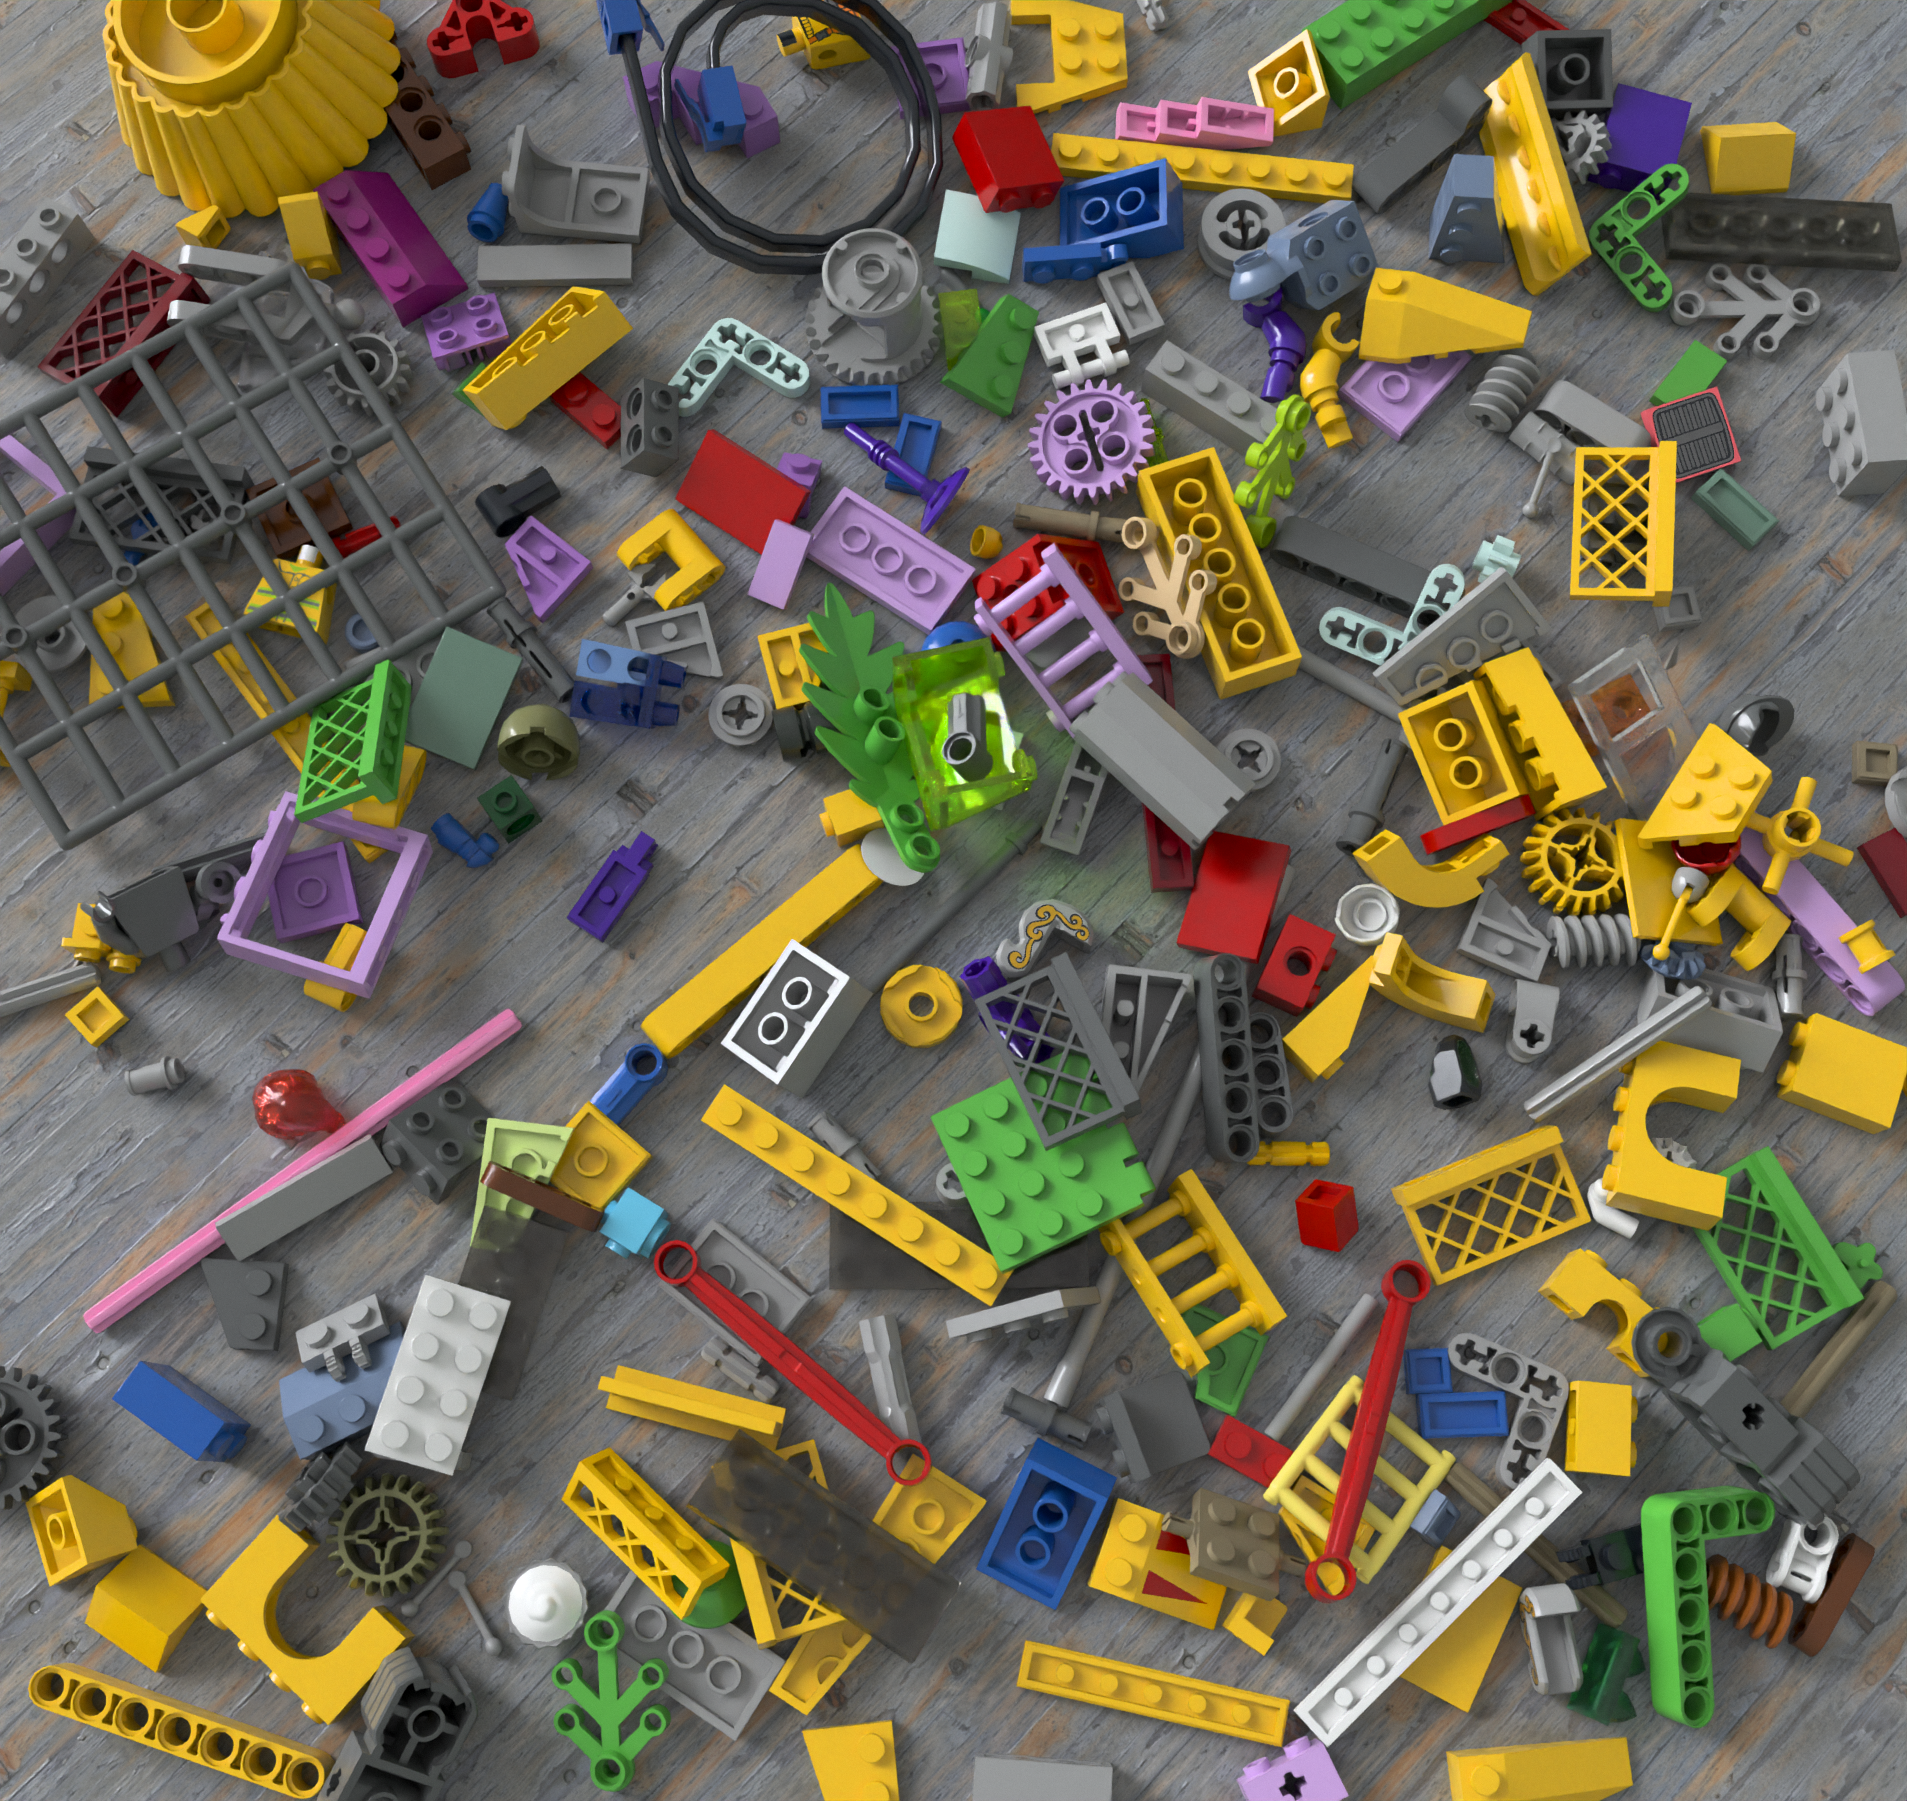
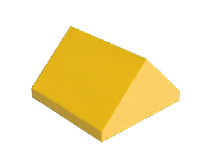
[1248,29,1330,137]
[1700,122,1796,197]
[85,1544,208,1673]

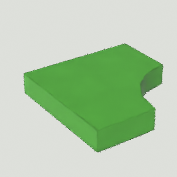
[1181,1304,1269,1417]

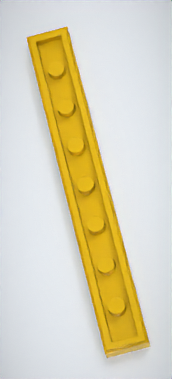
[185,602,388,864]

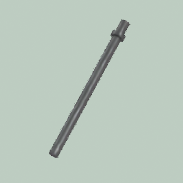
[862,818,1042,1003]

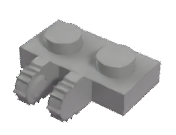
[295,1293,391,1382]

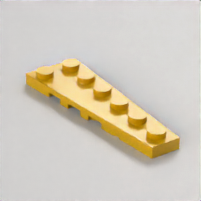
[769,1454,987,1716]

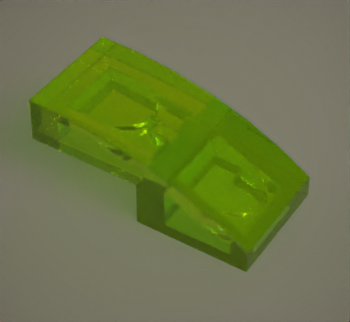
[938,288,982,372]

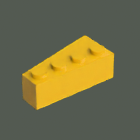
[463,286,633,430]

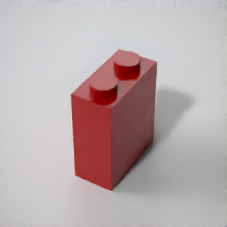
[952,105,1065,213]

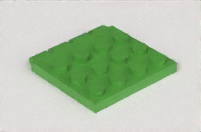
[930,1052,1156,1274]

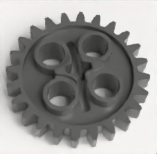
[0,1366,68,1510]

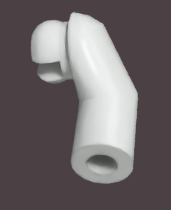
[1587,1178,1639,1239]

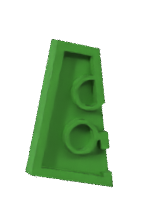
[940,294,1039,418]

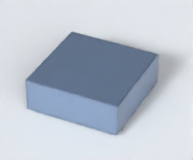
[1410,1489,1461,1549]

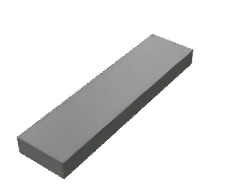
[477,244,633,287]
[215,1134,393,1262]

